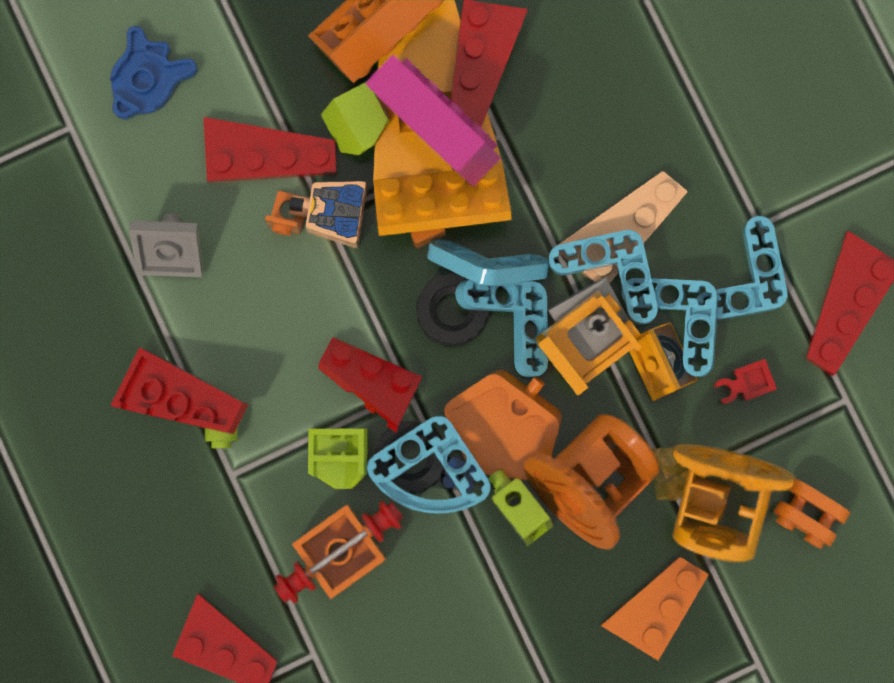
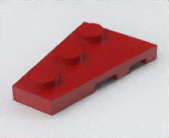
[318,337,422,433]
[172,593,278,683]

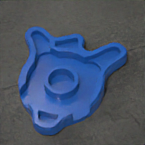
[110,26,198,120]

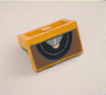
[629,322,697,401]

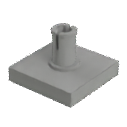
[129,213,203,277]
[547,277,629,360]

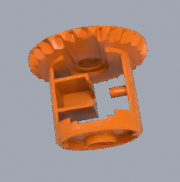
[524,414,659,550]

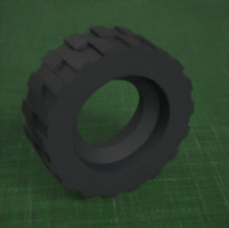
[416,273,489,347]
[375,420,445,494]

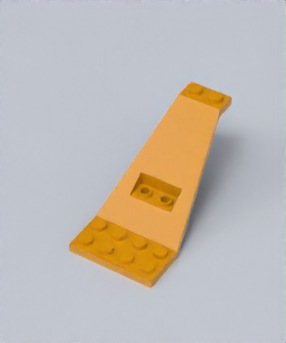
[373,0,511,236]

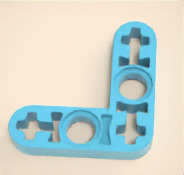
[695,216,787,322]
[549,230,658,325]
[427,239,549,286]
[621,278,718,377]
[455,279,548,378]

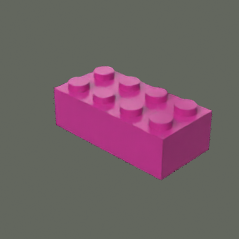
[365,54,501,187]

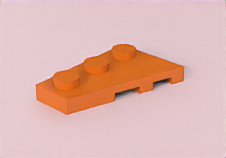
[600,557,709,661]

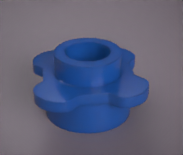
[443,456,476,493]

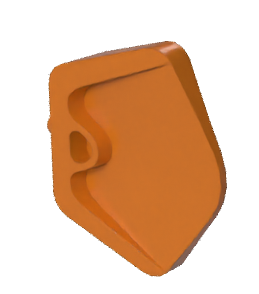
[444,370,562,481]

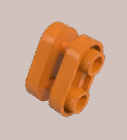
[773,478,851,549]

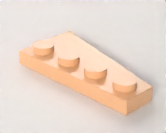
[557,171,688,284]

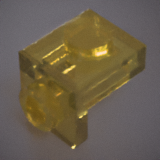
[652,446,688,501]

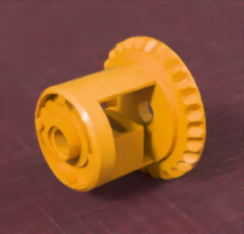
[672,444,795,562]

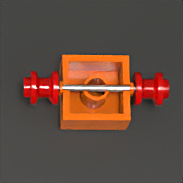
[274,500,404,604]

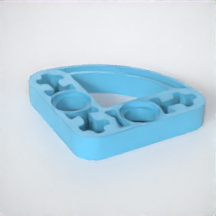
[367,416,490,513]

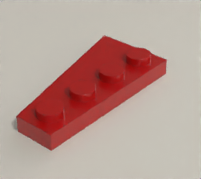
[805,231,894,376]

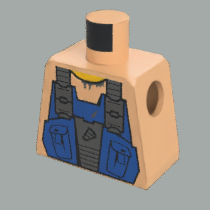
[289,181,367,248]

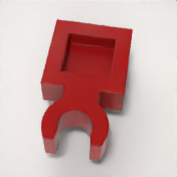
[713,359,777,404]

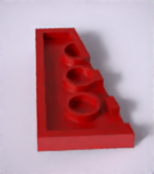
[450,0,528,127]
[204,117,337,183]
[110,347,249,435]

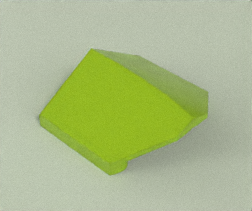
[321,82,391,155]
[308,429,367,489]

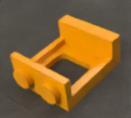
[536,290,642,395]

